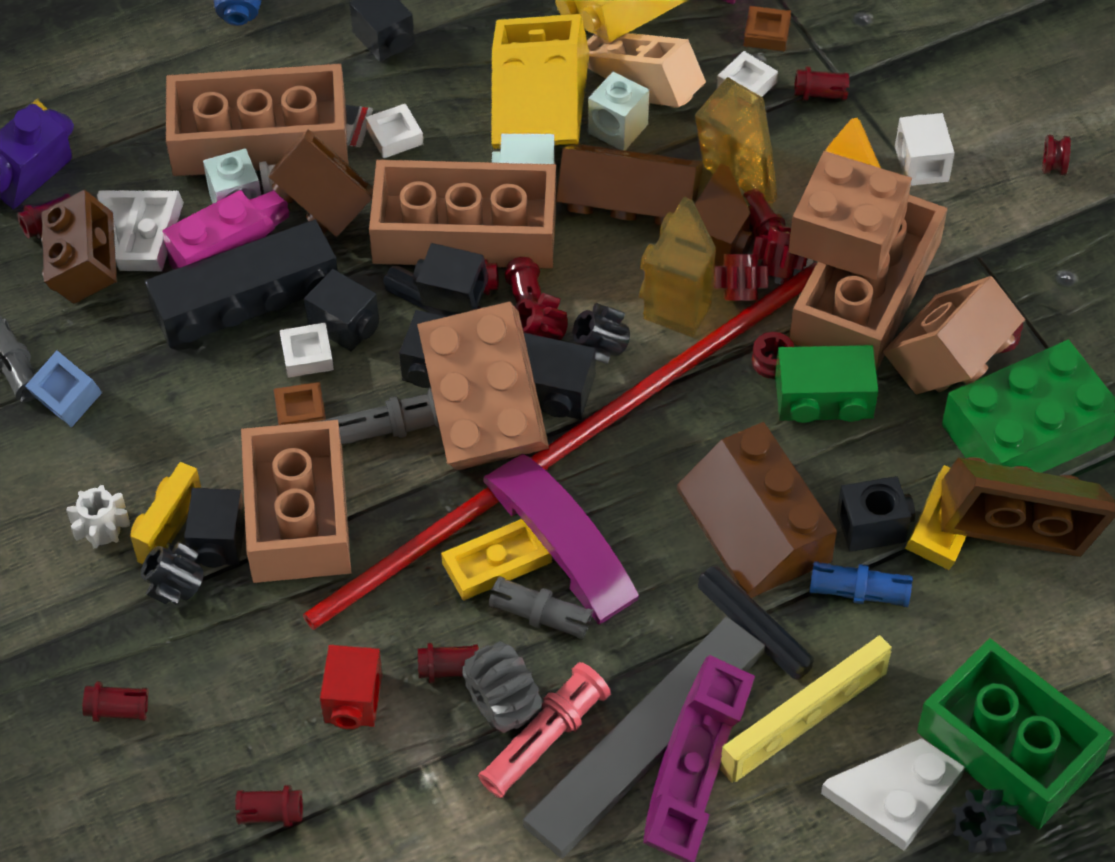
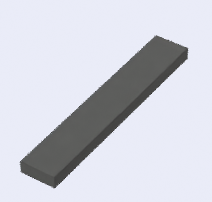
[523,616,765,859]

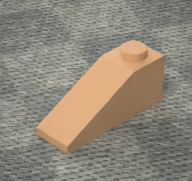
[587,33,706,108]

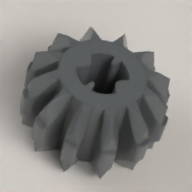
[462,641,542,733]

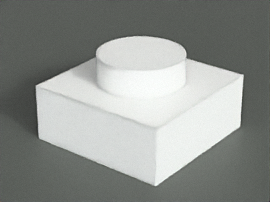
[717,51,778,106]
[365,103,423,158]
[280,323,334,378]

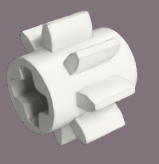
[66,485,130,548]

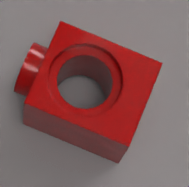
[320,645,383,729]

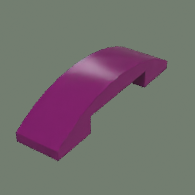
[483,454,639,625]
[643,655,755,862]

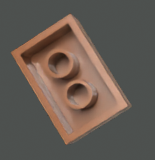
[417,301,549,471]
[241,420,352,583]

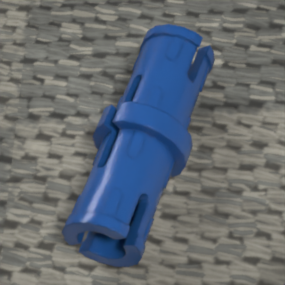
[810,561,913,607]

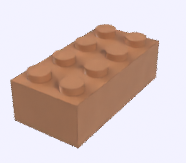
[166,64,348,176]
[369,160,556,268]
[790,195,947,372]

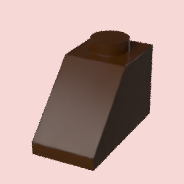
[680,163,754,266]

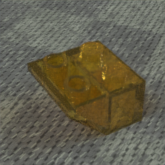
[695,77,778,204]
[639,197,716,338]

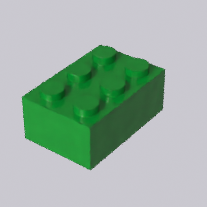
[942,339,1115,473]
[917,638,1114,831]

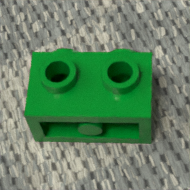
[775,345,878,423]

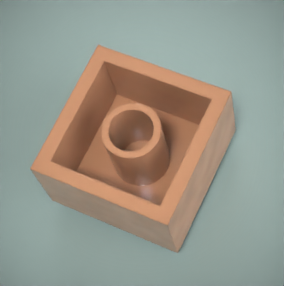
[789,151,912,280]
[883,276,1025,394]

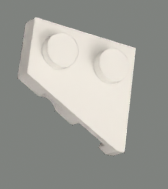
[97,191,184,271]
[821,738,965,851]

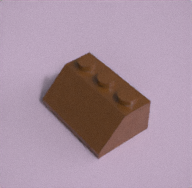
[556,144,704,227]
[677,422,837,598]
[941,457,1115,557]

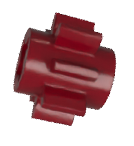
[752,225,808,279]
[714,254,768,301]
[515,292,568,341]

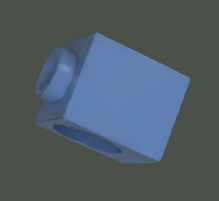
[25,350,103,428]

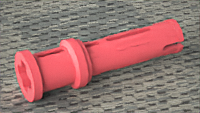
[478,662,611,798]

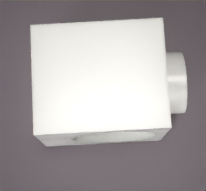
[895,113,954,186]

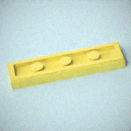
[720,635,892,783]

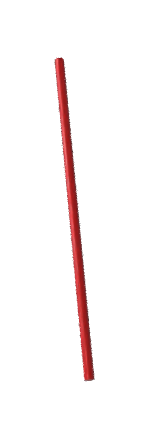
[303,262,817,630]

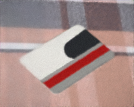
[346,105,373,147]

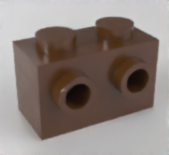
[268,129,373,237]
[41,190,117,304]

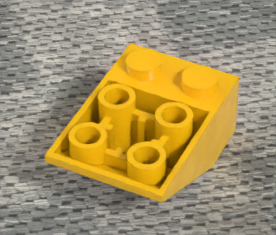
[492,14,590,149]

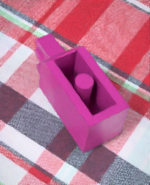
[162,190,289,270]

